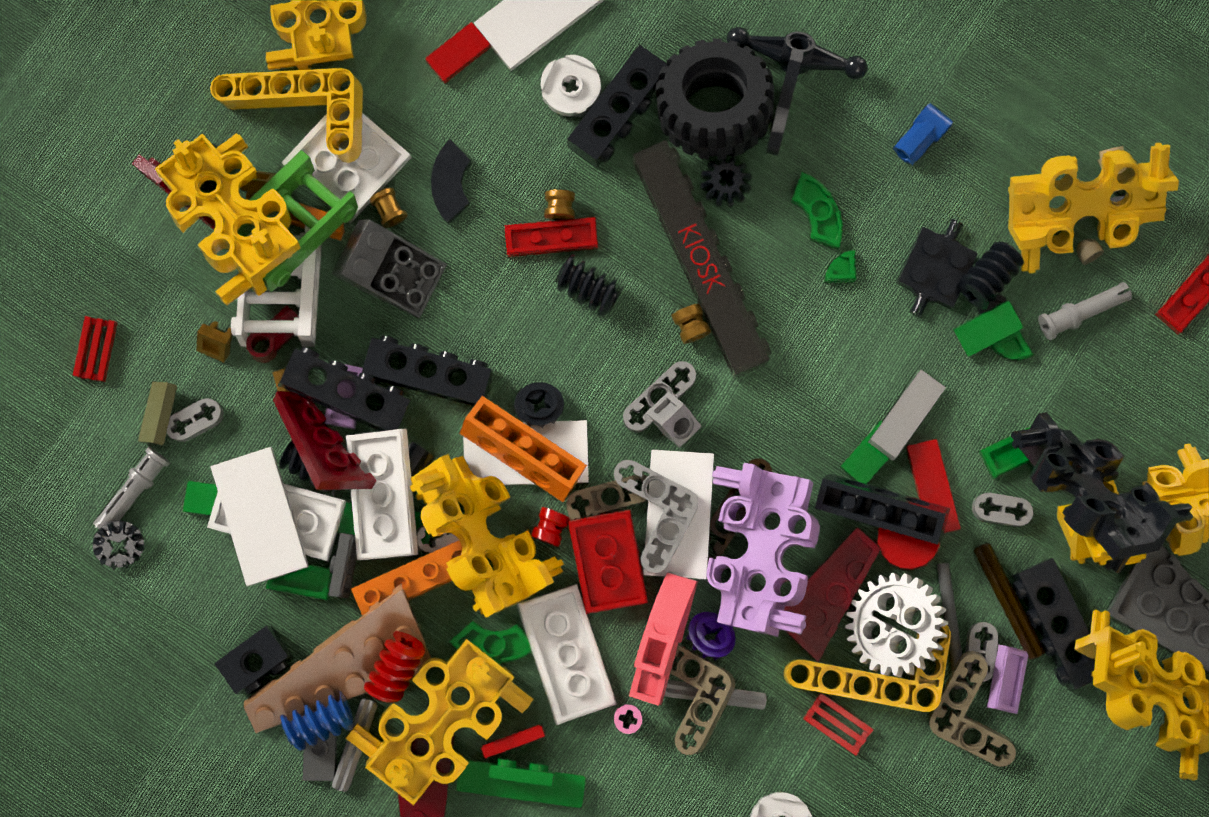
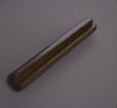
[974,543,1045,660]

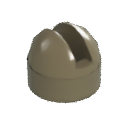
[1076,239,1104,265]

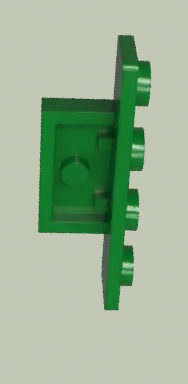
[456,758,586,808]

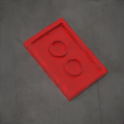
[568,509,648,614]

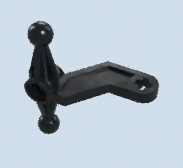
[727,27,868,156]

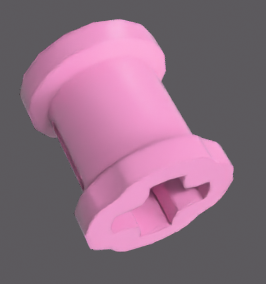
[614,704,642,734]

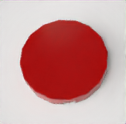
[878,527,941,570]

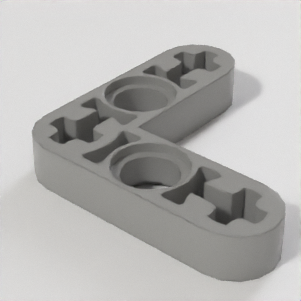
[614,460,698,574]

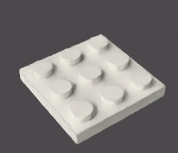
[282,110,412,224]

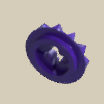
[687,612,736,661]

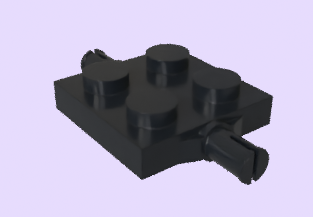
[896,219,978,318]

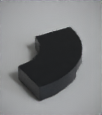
[431,139,471,225]

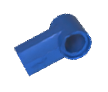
[893,102,954,166]

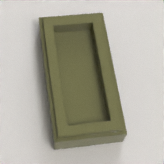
[138,381,177,445]

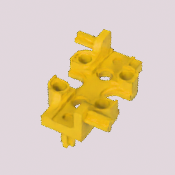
[266,0,366,70]
[155,133,301,306]
[1008,143,1179,273]
[1057,444,1209,565]
[410,454,564,618]
[1075,610,1209,781]
[345,638,534,806]

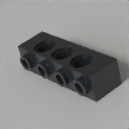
[567,45,667,168]
[362,335,493,407]
[278,347,410,431]
[815,473,951,545]
[1012,558,1095,690]

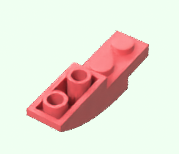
[629,572,698,706]

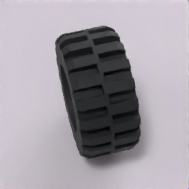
[656,38,774,160]

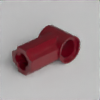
[246,305,299,363]

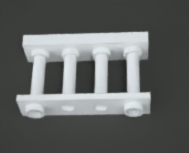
[231,225,322,347]

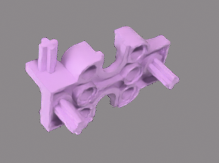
[706,463,820,637]

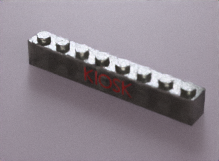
[632,140,772,379]

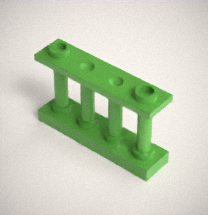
[222,150,358,293]

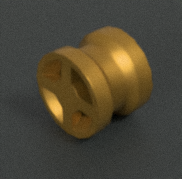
[544,190,575,221]

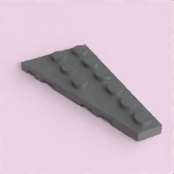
[1108,545,1209,674]

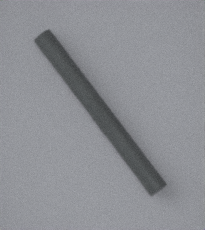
[937,563,966,690]

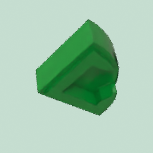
[824,250,856,283]
[990,331,1034,361]

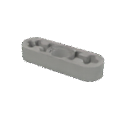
[623,361,696,433]

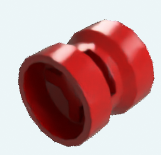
[531,507,570,547]

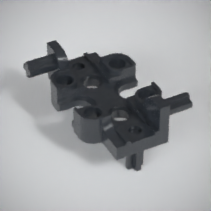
[1011,412,1193,573]

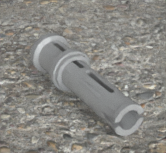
[1038,282,1132,340]
[93,446,170,529]

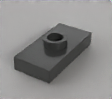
[328,533,357,599]
[302,732,337,781]

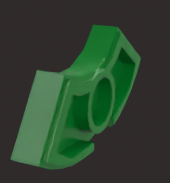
[791,172,843,250]
[449,621,532,663]

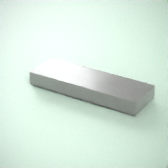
[868,370,946,460]

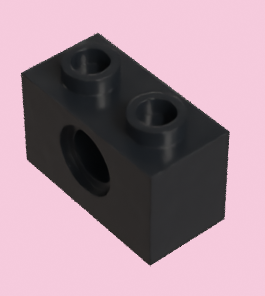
[214,626,293,696]

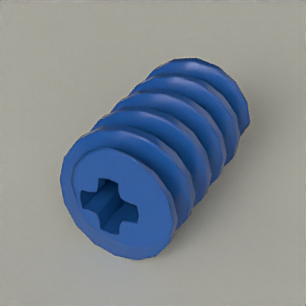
[280,691,353,751]

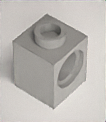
[646,391,702,448]

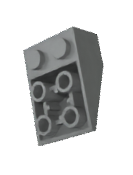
[331,220,447,318]

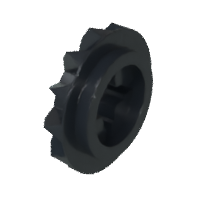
[514,382,564,429]
[93,521,144,570]

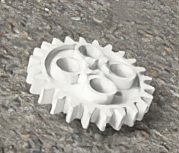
[845,573,948,677]

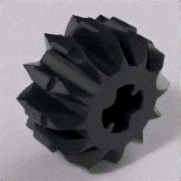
[700,156,752,208]

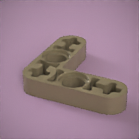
[566,474,649,520]
[670,643,735,755]
[929,651,1016,767]

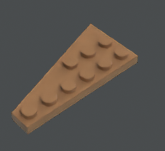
[244,584,434,733]

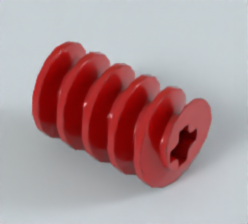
[363,631,425,703]

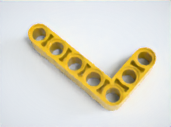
[210,68,363,163]
[784,625,951,712]

